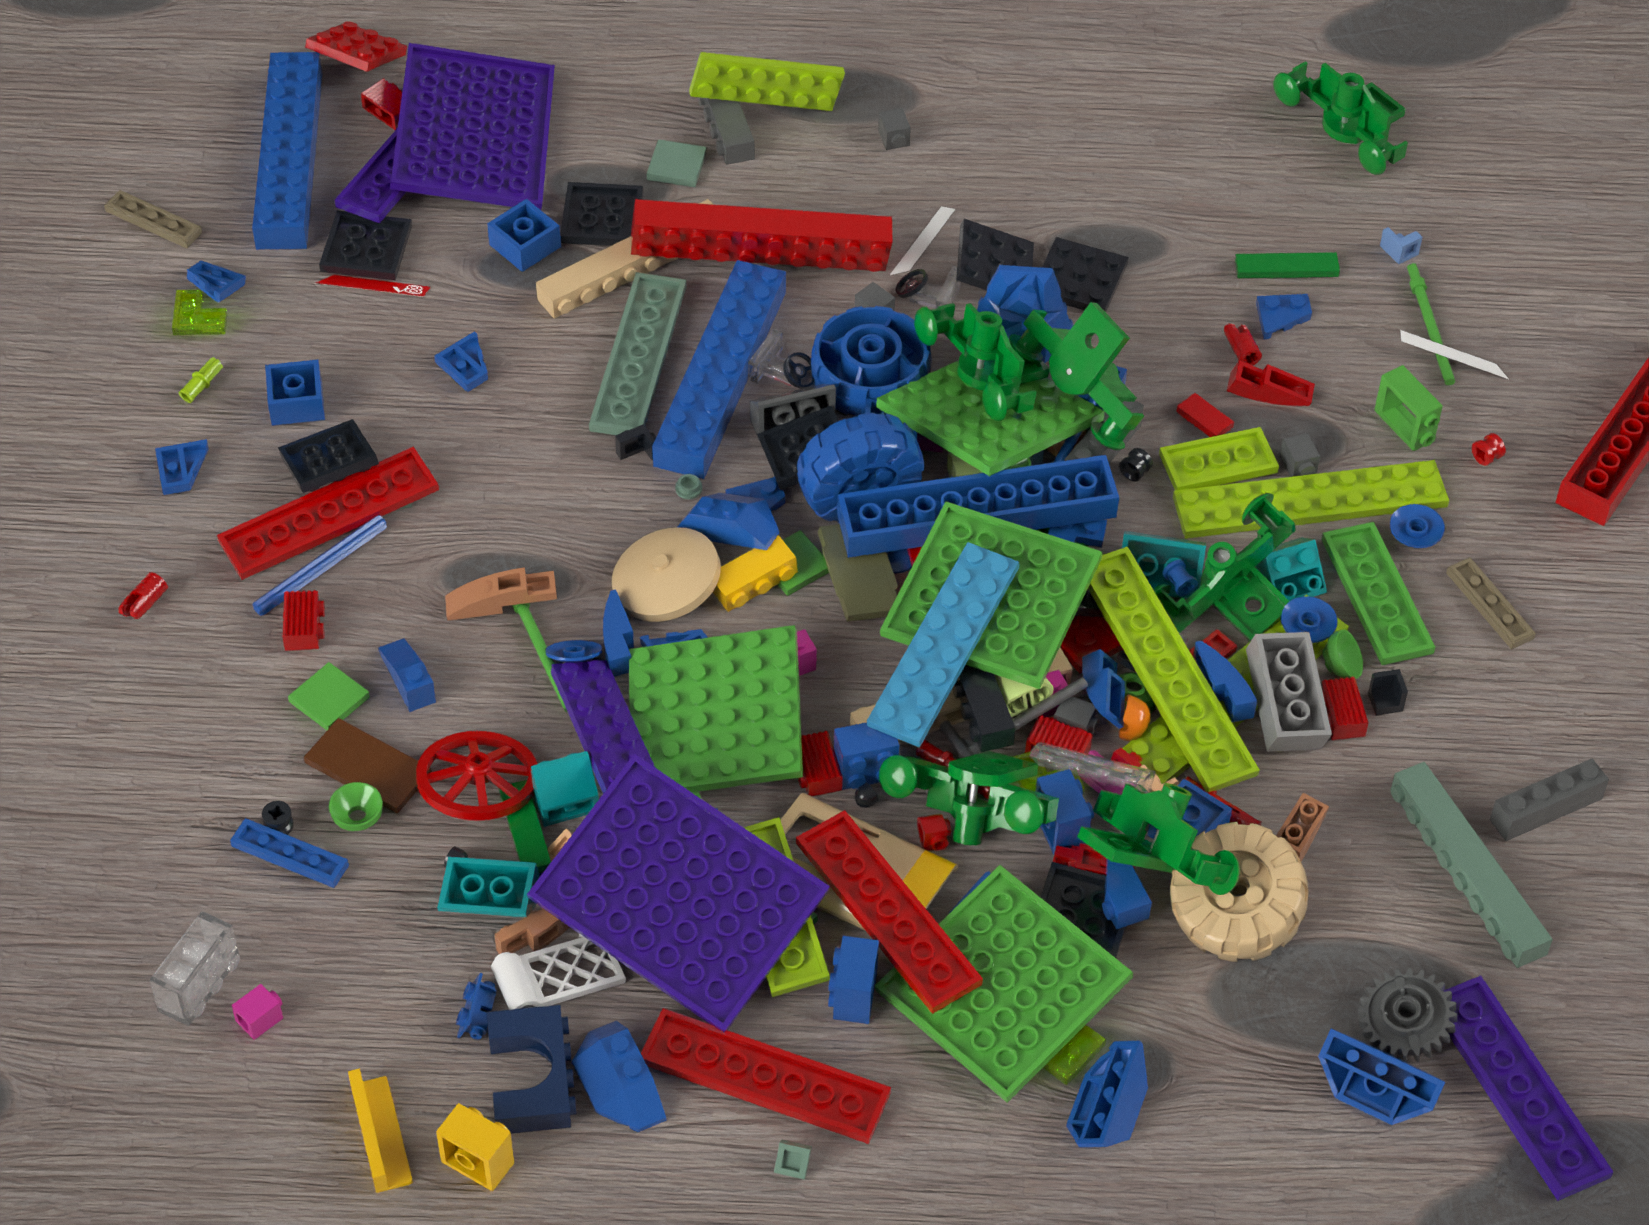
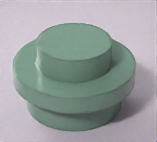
[675,474,702,499]

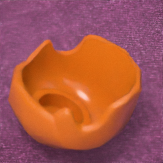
[1118,694,1151,741]

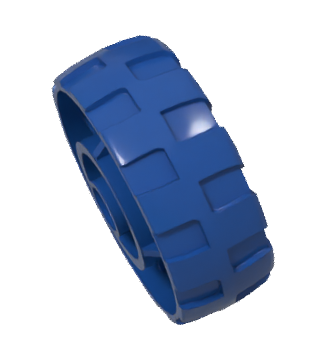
[811,306,932,416]
[797,413,924,523]

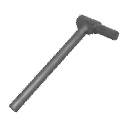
[940,677,1088,759]

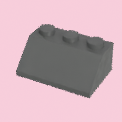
[750,384,836,440]

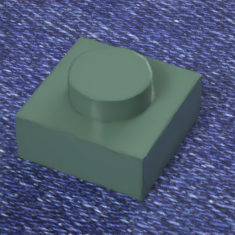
[774,1139,812,1179]

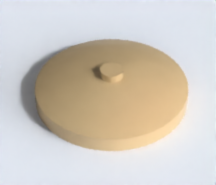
[612,527,721,622]

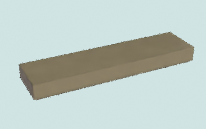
[104,190,202,248]
[1446,557,1536,650]

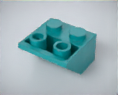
[1256,537,1327,601]
[531,751,599,827]

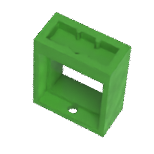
[1374,365,1443,451]

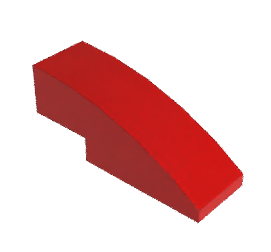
[1227,360,1315,406]

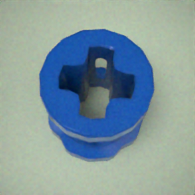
[1162,560,1198,597]

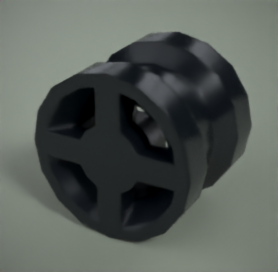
[1119,448,1153,482]
[262,801,294,835]

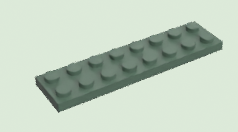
[589,272,686,435]

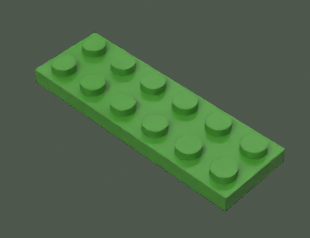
[1321,522,1435,665]

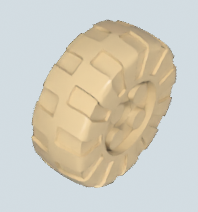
[1170,822,1309,962]

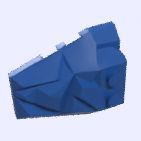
[977,265,1073,363]

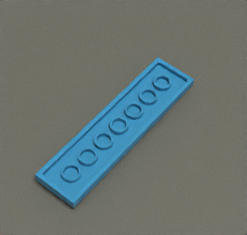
[867,542,1019,747]

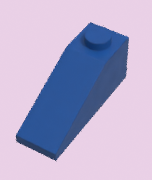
[378,638,436,712]
[1102,832,1152,929]

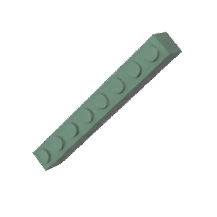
[1391,762,1553,968]

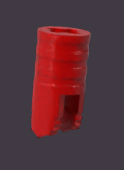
[1224,323,1262,366]
[118,572,168,620]

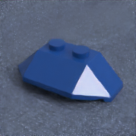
[677,493,780,550]
[572,1020,667,1132]
[1318,1028,1446,1125]
[1066,1041,1148,1147]

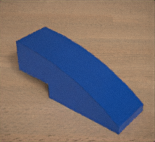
[603,589,634,677]
[1193,641,1257,722]
[1082,649,1126,729]

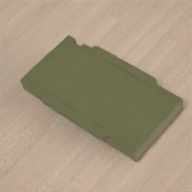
[818,524,898,622]

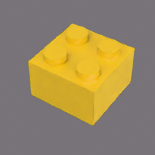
[436,1103,514,1192]

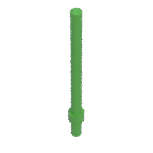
[1407,263,1455,385]
[512,603,567,712]

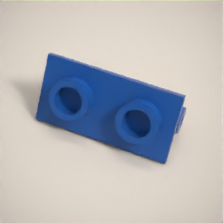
[456,973,497,1039]

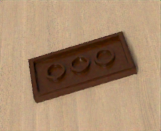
[303,718,432,814]

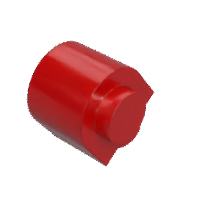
[917,813,951,851]

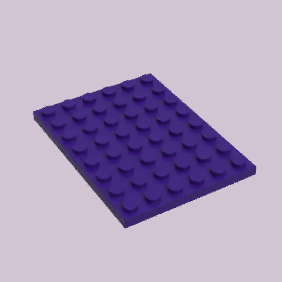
[390,43,555,210]
[527,754,830,1033]

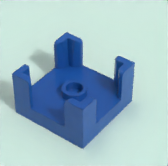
[1147,779,1232,839]

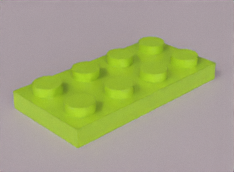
[1159,427,1279,491]

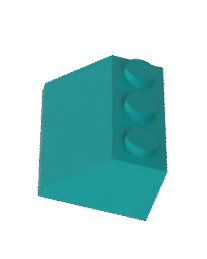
[1122,531,1206,599]
[437,857,540,917]

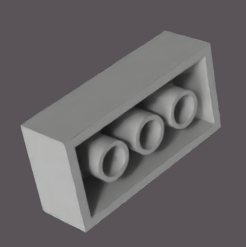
[1246,632,1332,752]

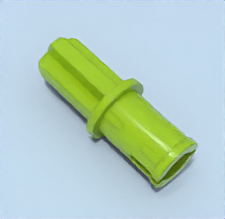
[178,357,223,403]

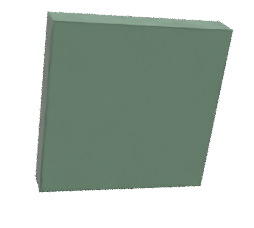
[647,139,707,187]

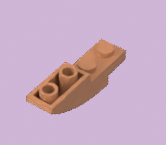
[445,567,557,621]
[1276,793,1329,862]
[495,907,570,954]

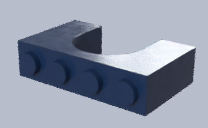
[487,1005,577,1134]

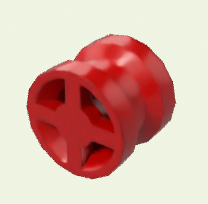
[1471,433,1506,466]

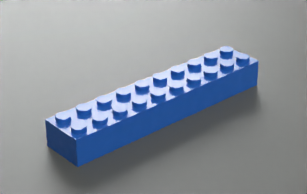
[252,52,323,250]
[652,260,786,479]
[837,455,1119,558]

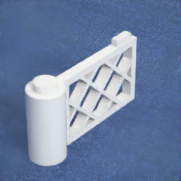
[491,934,626,1010]

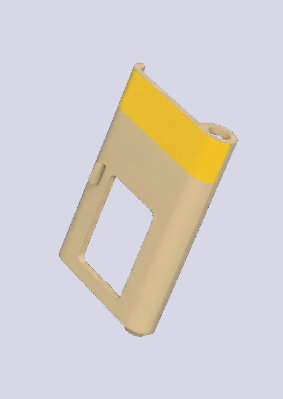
[781,793,958,930]

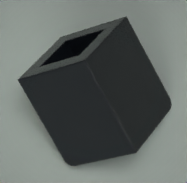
[1368,669,1408,716]

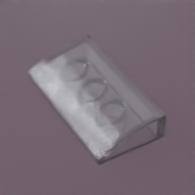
[1030,742,1156,793]

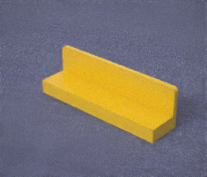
[348,1068,413,1193]

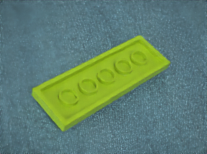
[689,52,845,111]
[743,817,830,997]

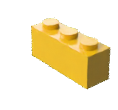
[713,535,798,612]

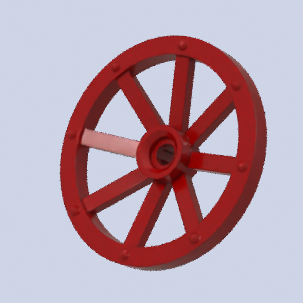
[416,731,538,821]

